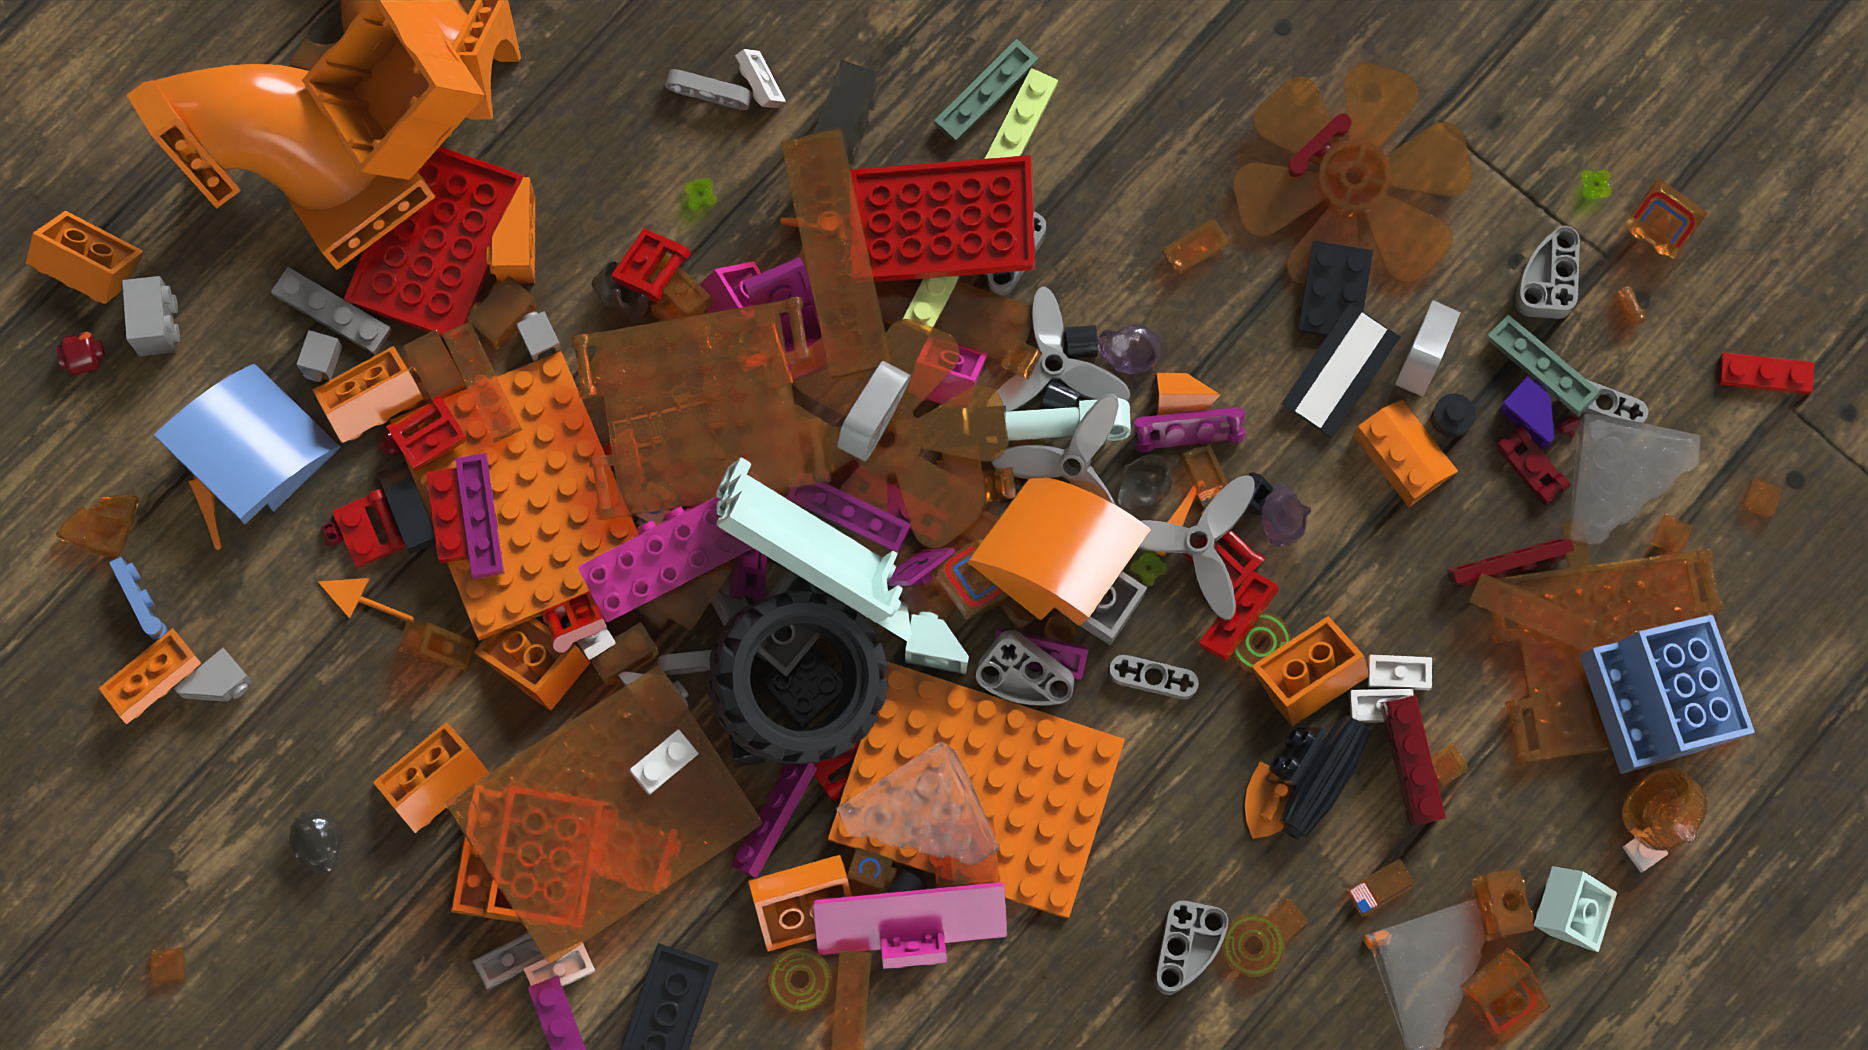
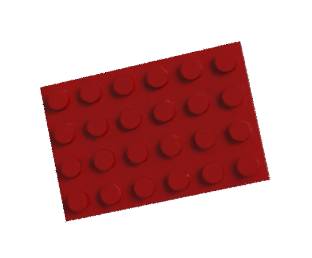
[343,146,525,343]
[850,155,1036,284]

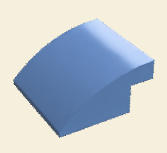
[154,364,340,525]
[1579,615,1755,774]

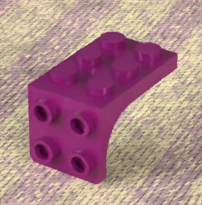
[743,257,842,385]

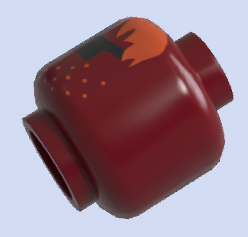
[57,332,105,375]

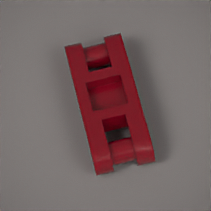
[1287,113,1352,179]
[1496,425,1571,505]

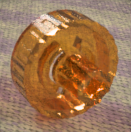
[1622,768,1708,851]

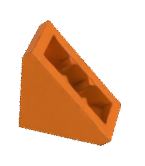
[1156,373,1220,433]

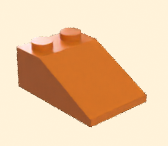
[487,177,536,284]
[474,618,590,711]

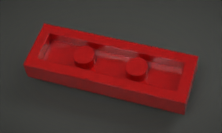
[1719,352,1814,395]
[426,467,469,564]
[1199,571,1279,662]

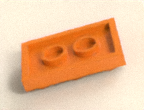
[99,628,201,725]

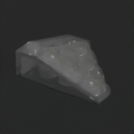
[1569,414,1700,545]
[836,741,1000,866]
[1366,896,1496,1050]

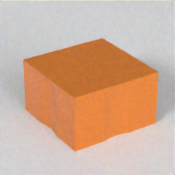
[301,0,485,180]

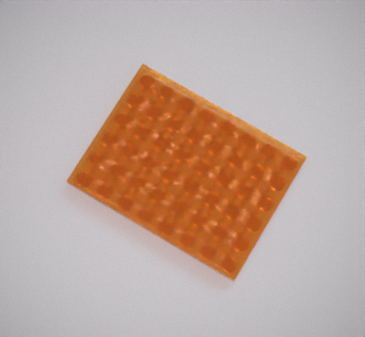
[444,665,764,965]

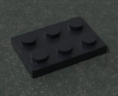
[1298,240,1373,336]

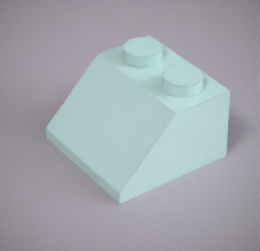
[905,612,969,674]
[1534,866,1617,952]

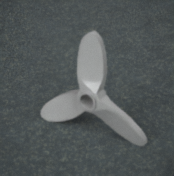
[987,287,1130,412]
[992,393,1119,505]
[1138,475,1255,620]

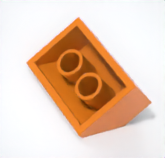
[26,211,144,304]
[313,346,424,443]
[1353,400,1458,507]
[1252,616,1369,727]
[373,722,489,833]
[748,855,852,952]

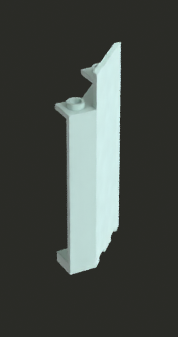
[716,457,912,642]

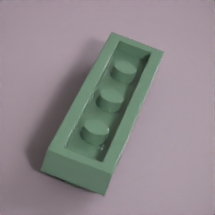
[934,39,1038,144]
[1487,315,1600,417]

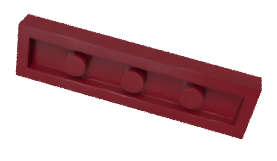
[1446,537,1575,587]

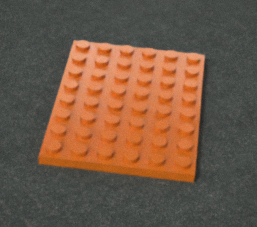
[390,351,638,641]
[828,662,1125,919]

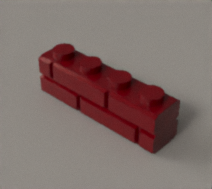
[1379,695,1446,826]

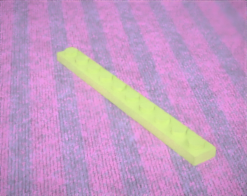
[902,68,1058,336]

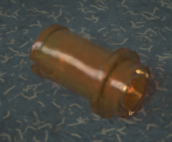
[1613,286,1646,327]

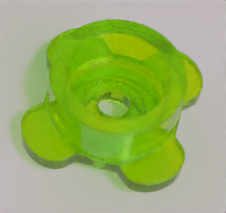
[1581,169,1612,199]
[684,178,717,210]
[1130,550,1168,586]

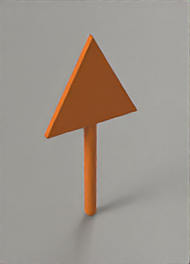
[318,578,414,622]

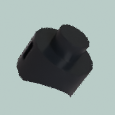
[1431,393,1476,437]

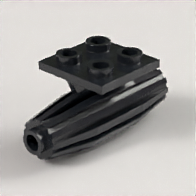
[1266,715,1371,840]

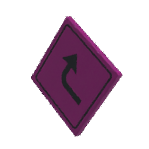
[887,548,955,586]

